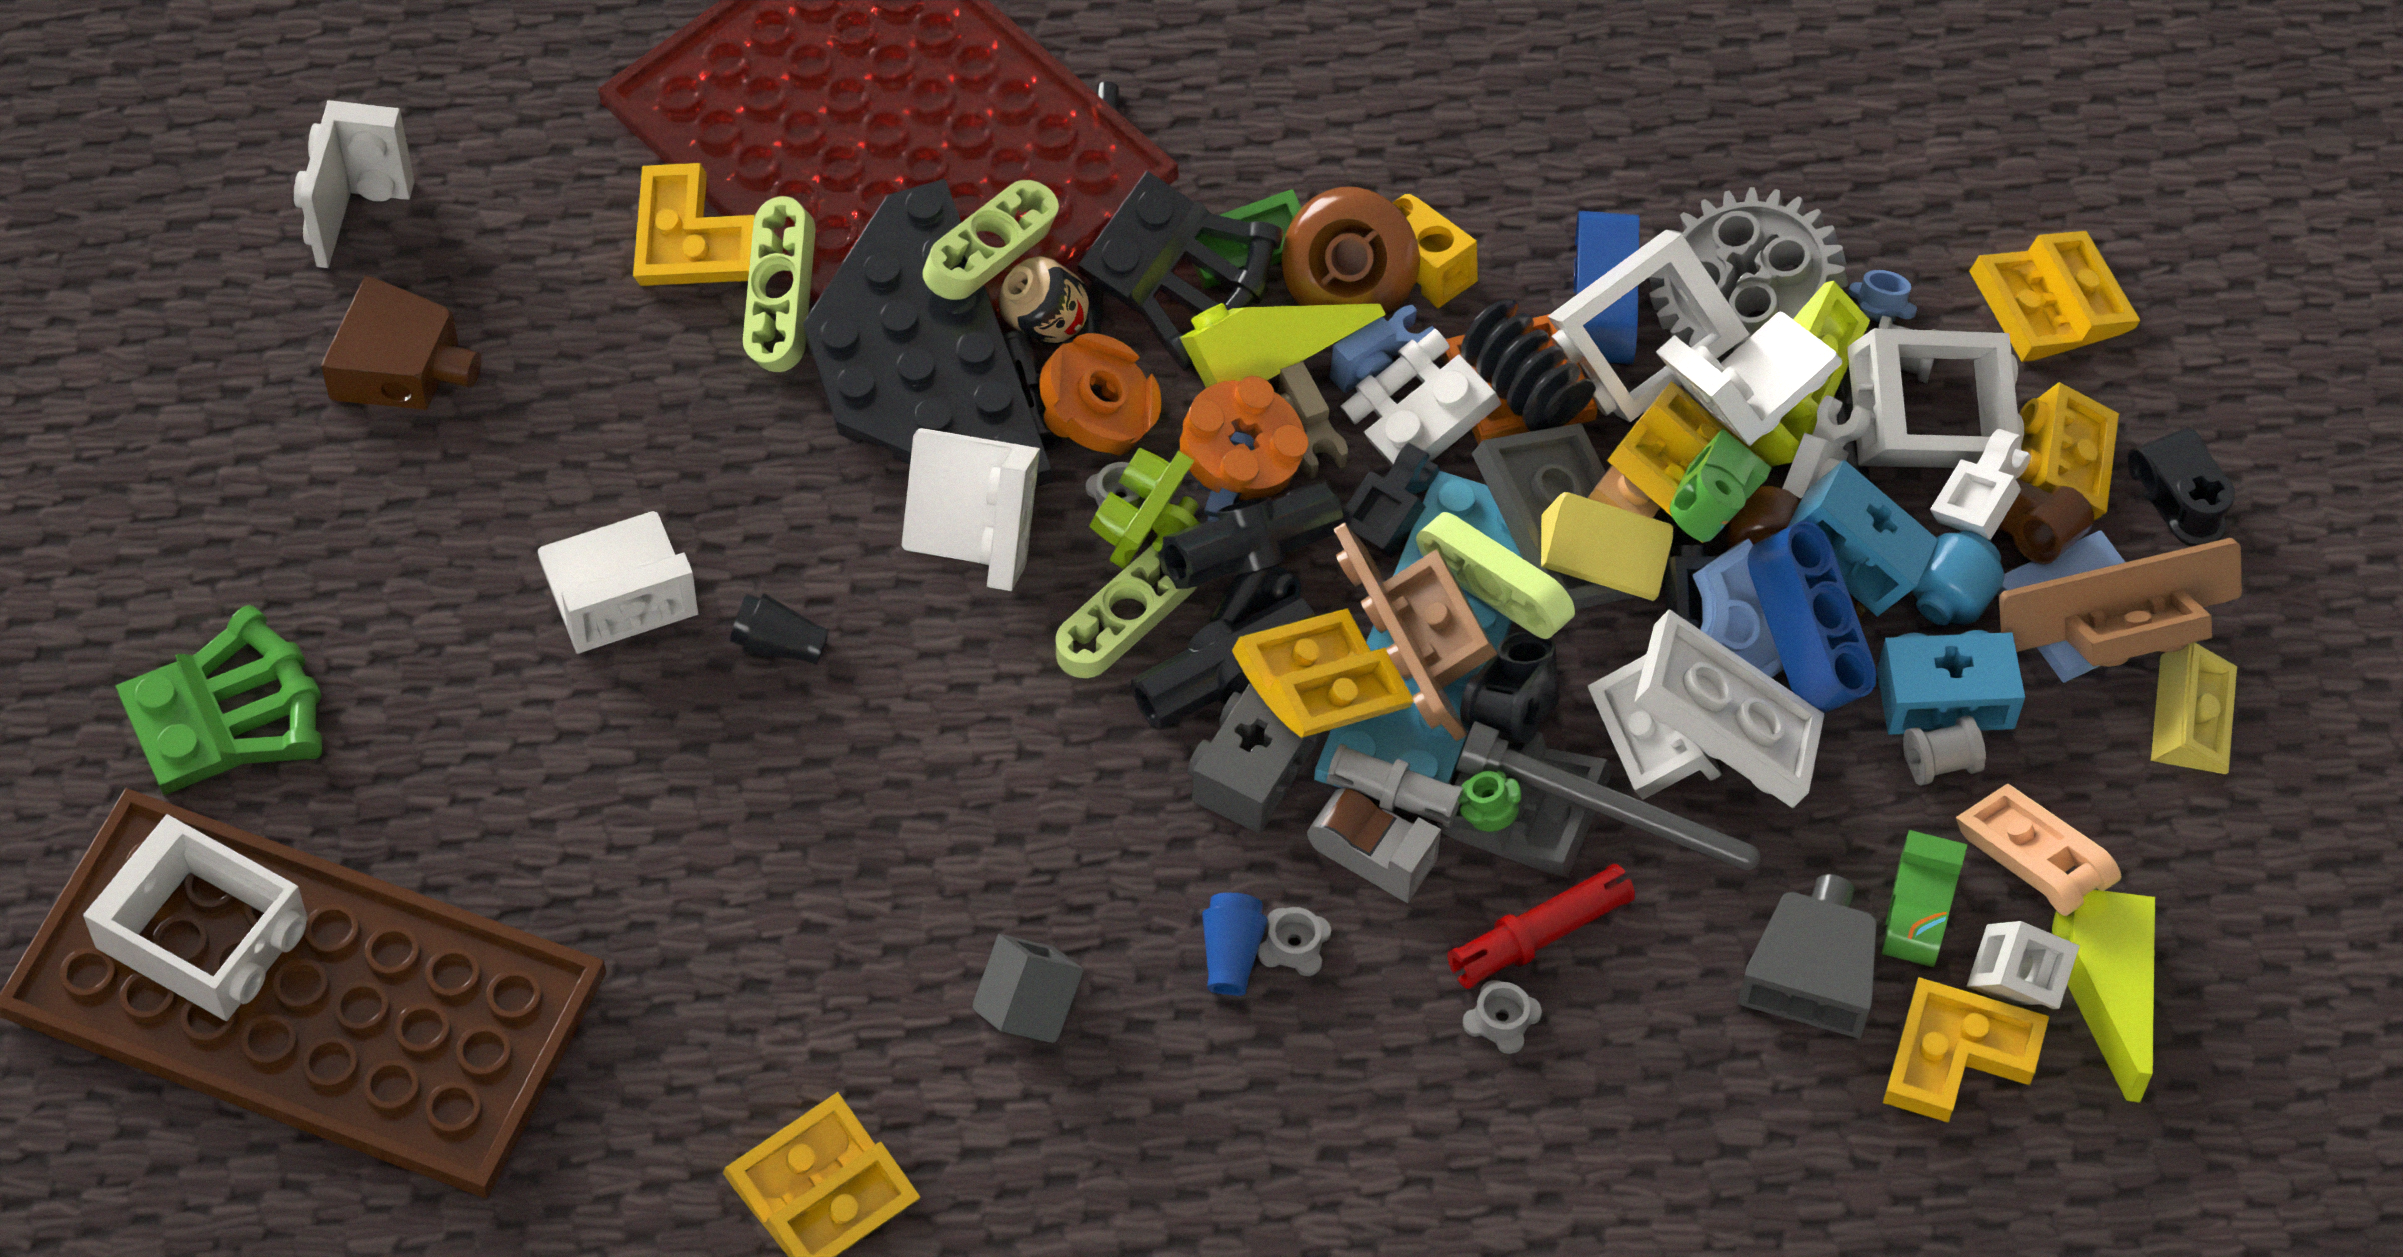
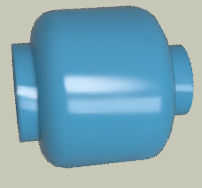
[1912,530,2005,625]

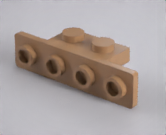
[1334,522,1498,741]
[1999,538,2242,667]

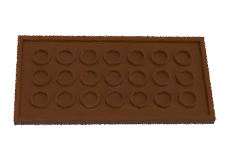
[0,788,606,1199]

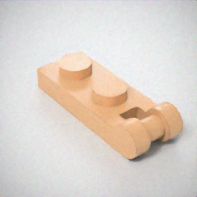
[1956,783,2121,916]

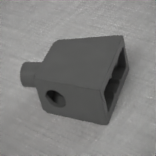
[1737,875,1876,1039]

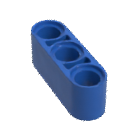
[1573,211,1639,365]
[1747,521,1877,714]

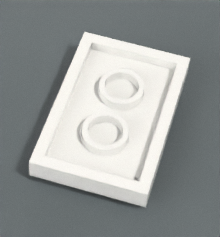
[1634,609,1824,808]

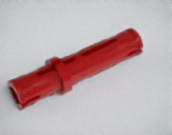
[1447,863,1635,989]

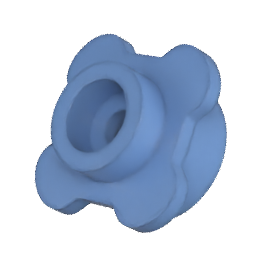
[1848,270,1917,322]

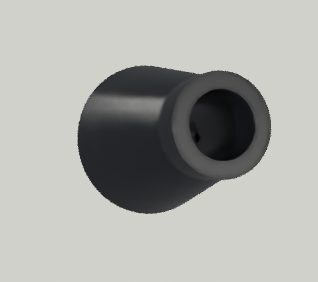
[730,593,830,665]

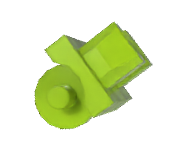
[1089,448,1200,569]

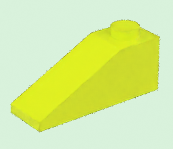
[1720,281,1870,467]
[1180,303,1386,388]
[2052,890,2155,1102]

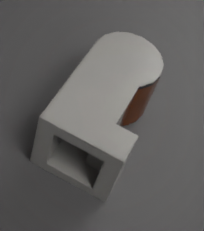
[1307,788,1441,903]

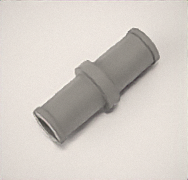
[1326,743,1464,828]

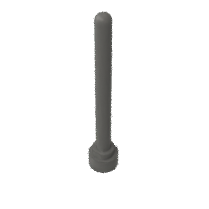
[1456,721,1760,870]

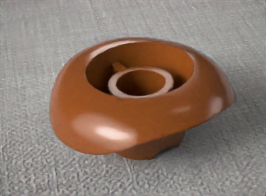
[1281,187,1420,317]

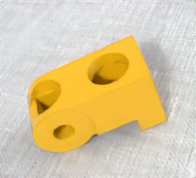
[1393,194,1478,308]

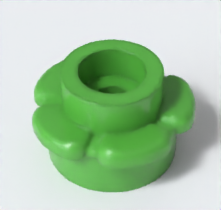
[1458,770,1522,832]

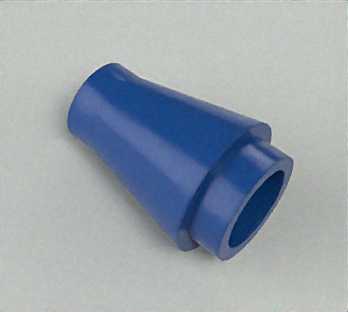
[1202,893,1268,996]

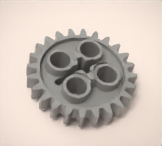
[1649,187,1848,363]

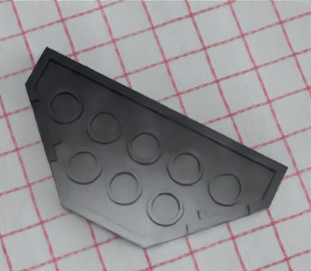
[803,179,1053,487]

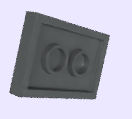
[1472,423,1638,610]

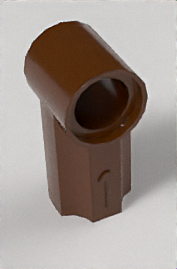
[1997,478,2094,565]

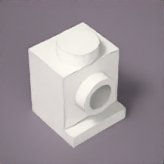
[1966,921,2080,1009]

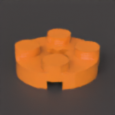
[1040,333,1161,455]
[1180,376,1309,500]

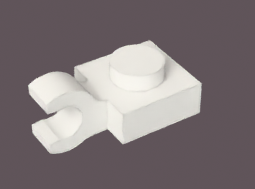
[1782,395,1871,500]
[1930,428,2031,540]

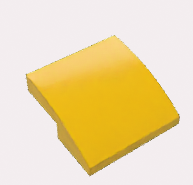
[1969,231,2140,362]
[1607,381,1765,543]
[1231,608,1414,738]
[723,1092,920,1257]

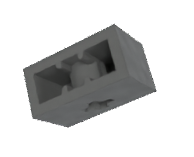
[1187,683,1322,834]

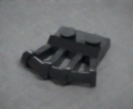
[1077,171,1284,371]

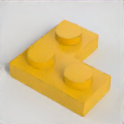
[633,163,755,286]
[1883,977,2049,1123]

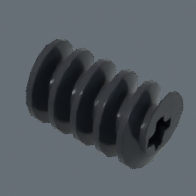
[1461,299,1596,432]

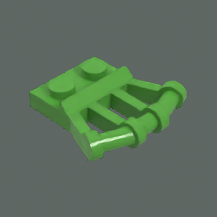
[115,605,322,796]

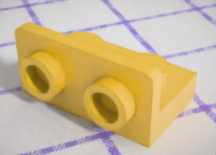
[2018,382,2119,521]

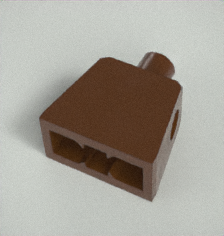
[321,275,481,410]

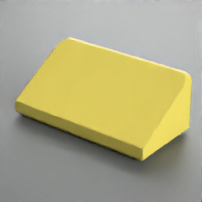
[1541,492,1673,601]
[2151,642,2237,774]

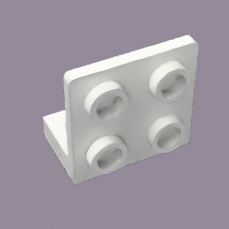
[294,100,415,268]
[1656,312,1842,446]
[902,428,1040,591]
[538,511,698,654]

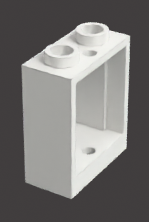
[1547,230,1750,422]
[1847,328,2024,468]
[83,814,308,1021]

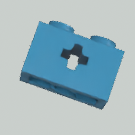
[1787,460,1939,617]
[1877,630,2025,735]

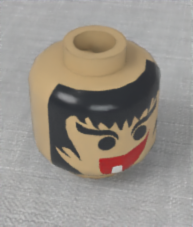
[998,256,1090,346]

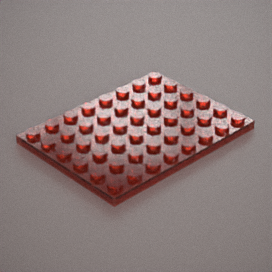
[598,0,1179,319]

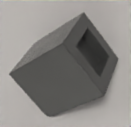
[973,934,1084,1043]

